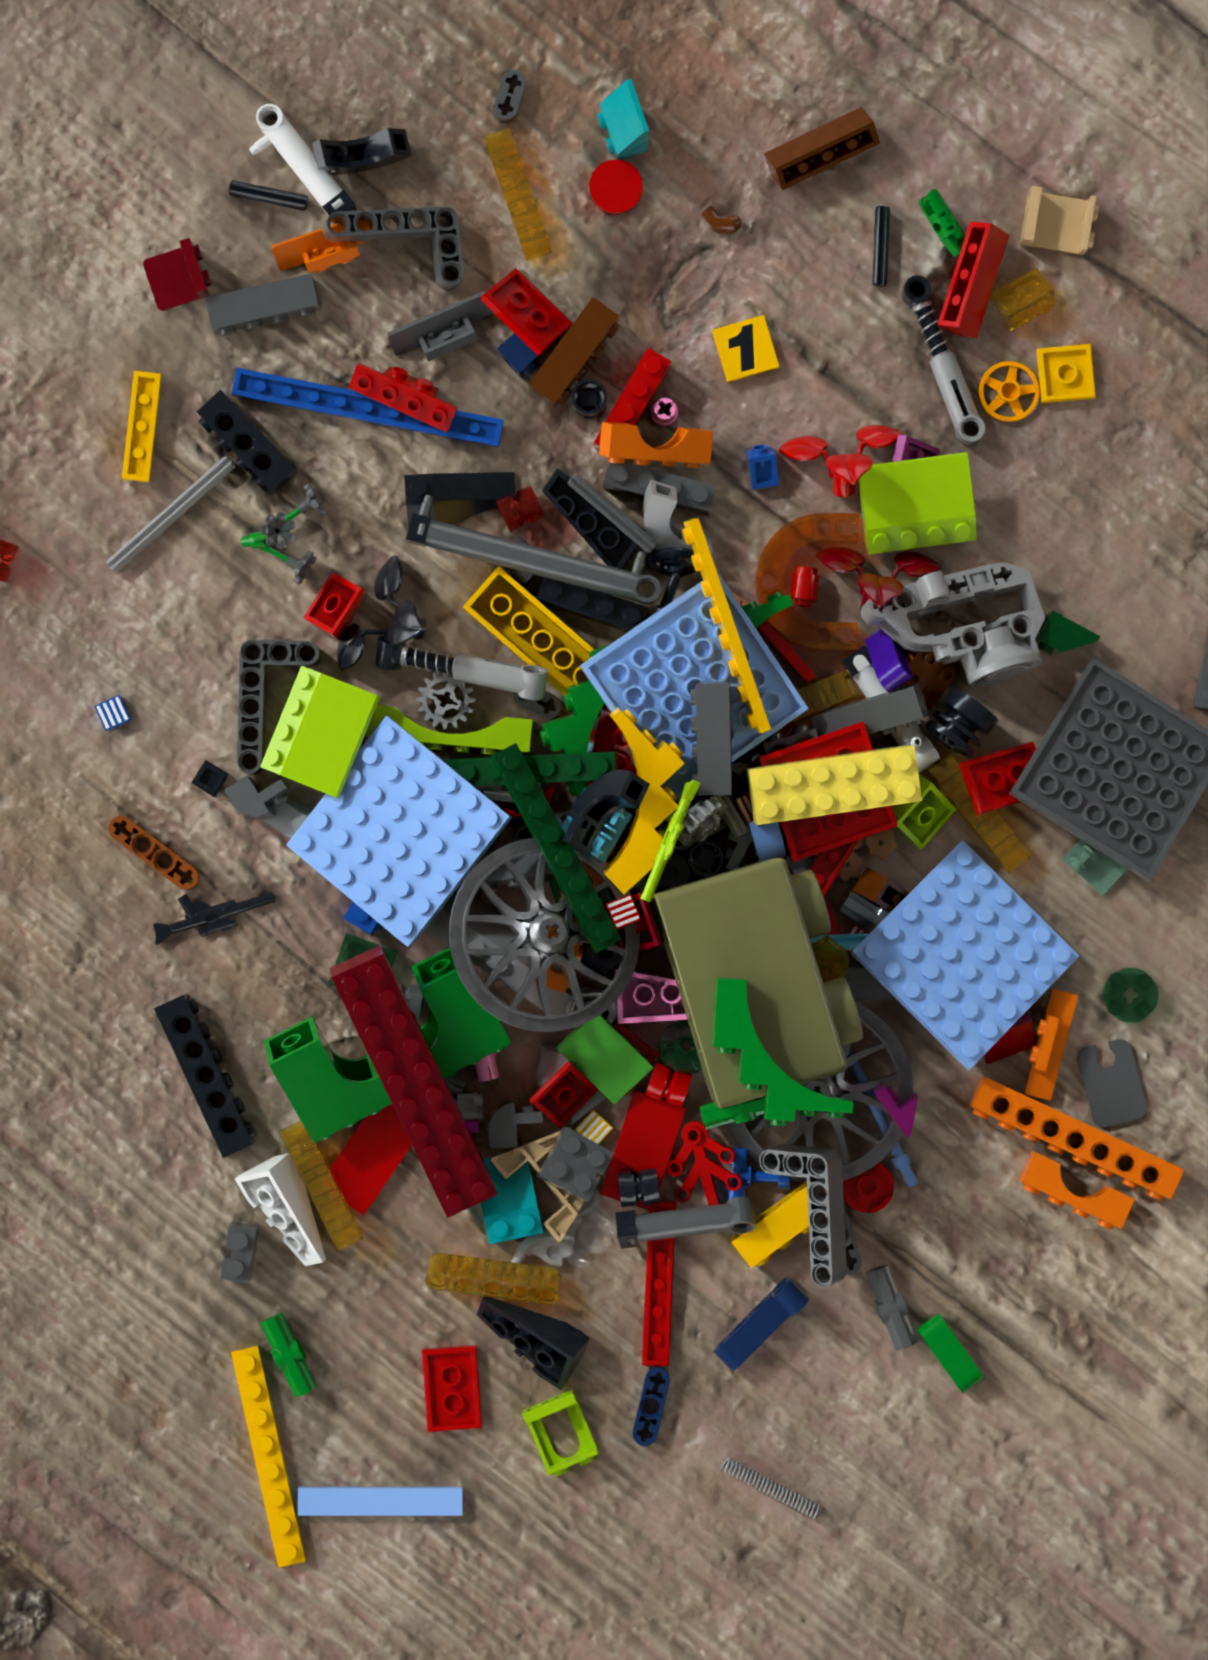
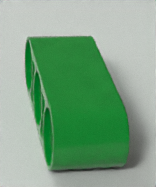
[917,1313,985,1394]

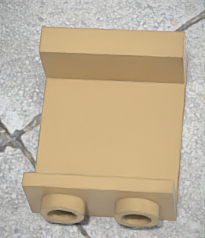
[1019,186,1099,255]

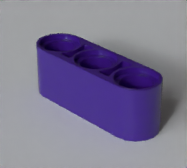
[865,628,913,693]

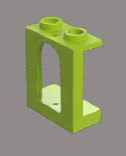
[522,1389,598,1476]

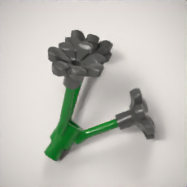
[241,483,328,585]

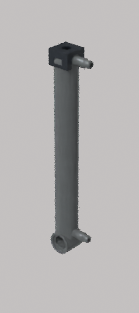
[406,495,661,605]

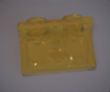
[990,268,1056,331]
[812,935,849,982]

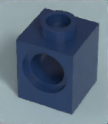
[497,333,540,377]

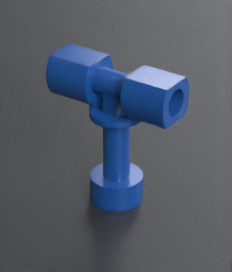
[728,1147,791,1200]

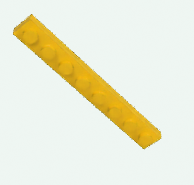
[682,518,771,733]
[231,1345,306,1568]

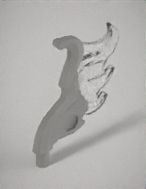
[511,1188,628,1268]

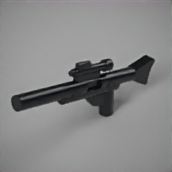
[153,892,275,945]

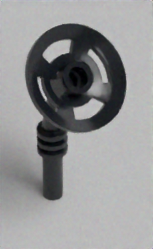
[649,547,698,617]

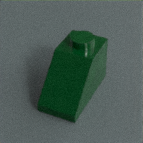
[1035,610,1100,655]

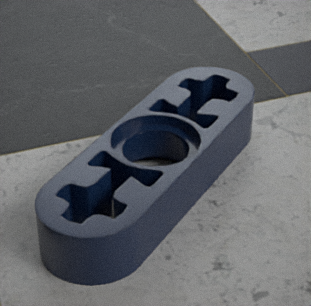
[632,1366,670,1446]

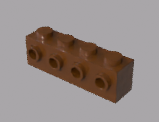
[764,107,880,190]
[528,297,620,408]

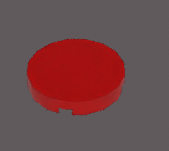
[589,159,643,215]
[843,1162,894,1213]

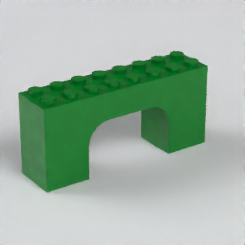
[263,947,511,1143]

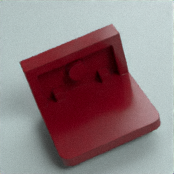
[143,238,212,311]

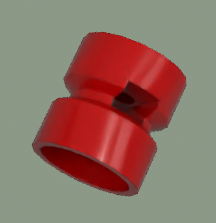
[645,1062,692,1107]

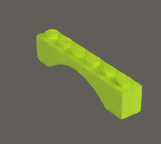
[366,705,533,756]

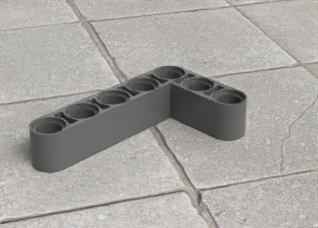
[323,206,464,291]
[237,640,322,775]
[759,1144,847,1288]

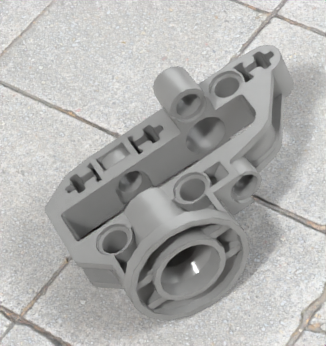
[861,562,1045,687]

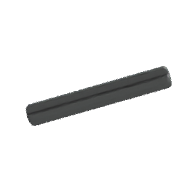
[568,473,657,553]

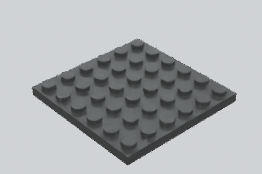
[1009,658,1208,882]

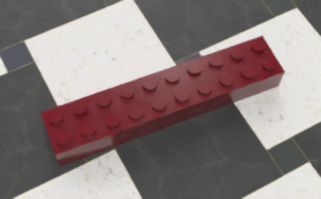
[330,945,498,1218]

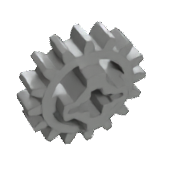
[416,672,476,730]
[678,795,728,847]

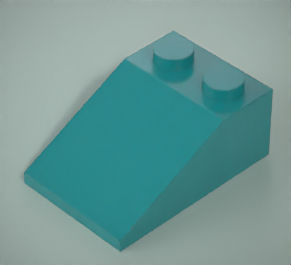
[596,79,649,160]
[481,1156,544,1245]

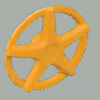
[979,361,1040,422]

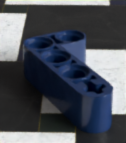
[713,1276,809,1371]

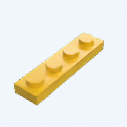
[122,371,162,483]

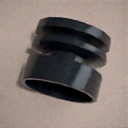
[925,687,999,758]

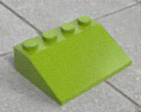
[859,452,977,555]
[260,666,380,799]

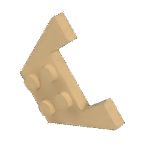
[490,1127,600,1243]

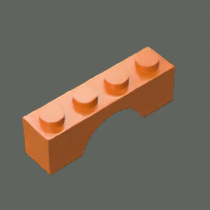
[599,422,713,468]
[1018,1150,1135,1230]

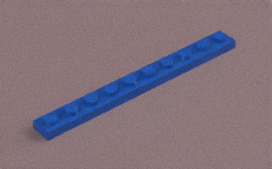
[231,368,504,448]

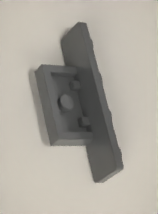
[387,291,493,361]

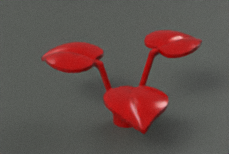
[778,425,903,497]

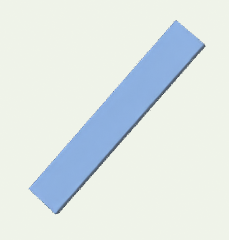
[298,1486,463,1516]

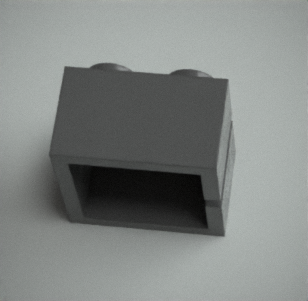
[536,1127,614,1203]

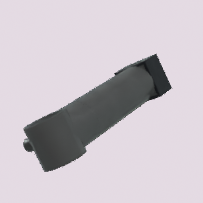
[615,1197,756,1249]

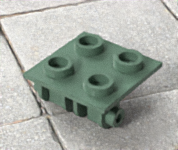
[1062,839,1127,896]

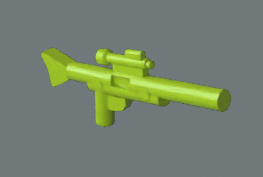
[640,780,701,903]

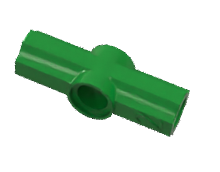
[700,1096,765,1129]
[260,1312,317,1398]

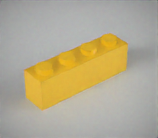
[731,1181,827,1268]

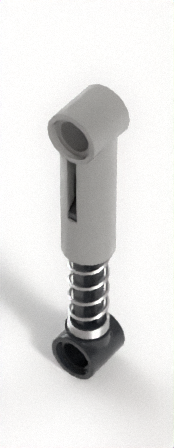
[901,275,985,446]
[375,635,548,700]

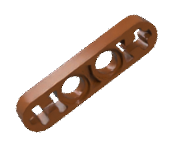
[108,816,200,889]

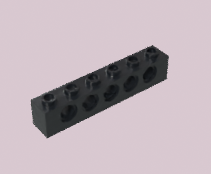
[154,994,257,1158]

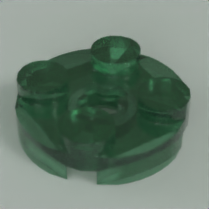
[1102,968,1159,1023]
[659,1020,702,1073]

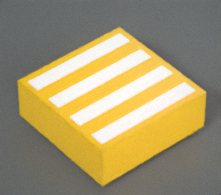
[575,1109,613,1144]

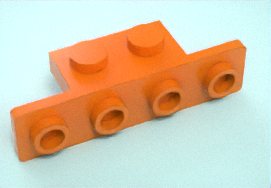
[271,220,370,273]
[1024,989,1078,1100]

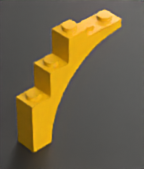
[603,707,685,894]

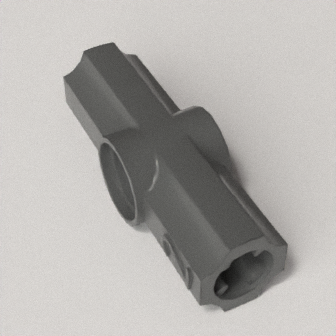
[839,891,890,933]
[866,1264,918,1351]

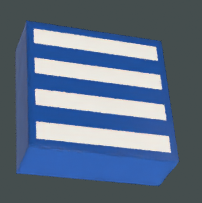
[94,695,131,731]

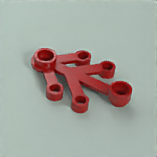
[667,1121,743,1205]

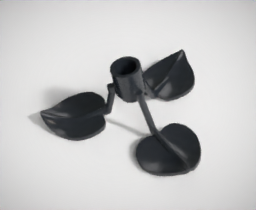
[337,555,427,671]

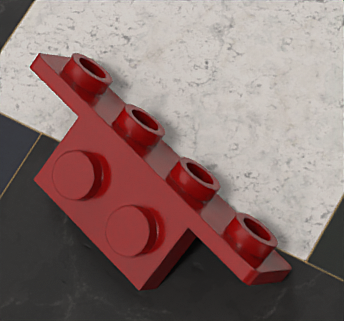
[349,363,457,432]

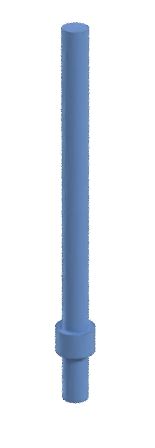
[847,1046,918,1188]

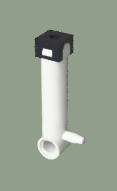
[249,104,357,224]
[840,645,940,773]

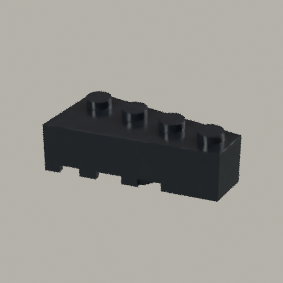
[542,468,646,569]

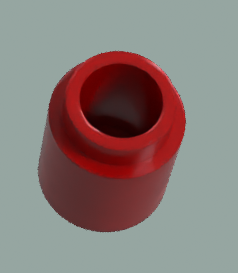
[790,566,820,607]

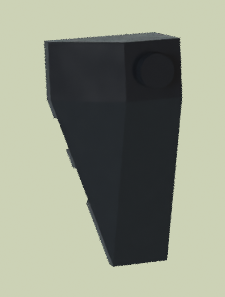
[404,472,516,526]
[477,1295,590,1390]

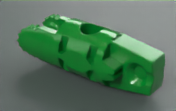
[918,188,965,257]

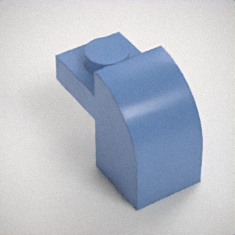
[748,821,787,862]

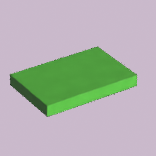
[557,1014,654,1104]

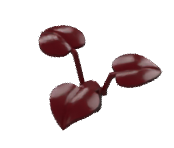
[816,547,941,612]

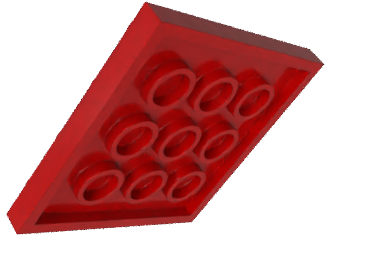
[758,721,898,862]

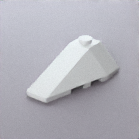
[235,1153,326,1266]

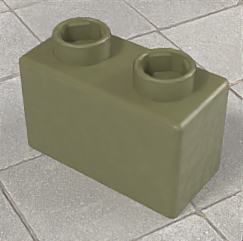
[652,858,863,1109]

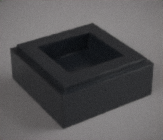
[191,760,230,797]

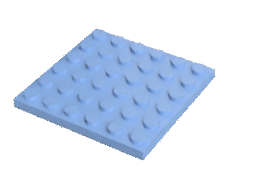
[580,572,809,802]
[286,716,512,948]
[851,840,1079,1070]

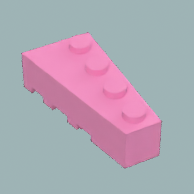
[615,968,687,1024]

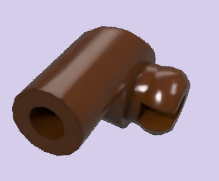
[701,206,742,234]

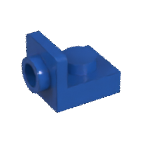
[745,444,779,489]
[343,902,383,935]

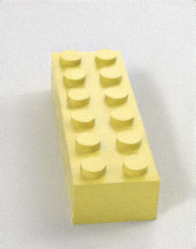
[746,745,922,825]

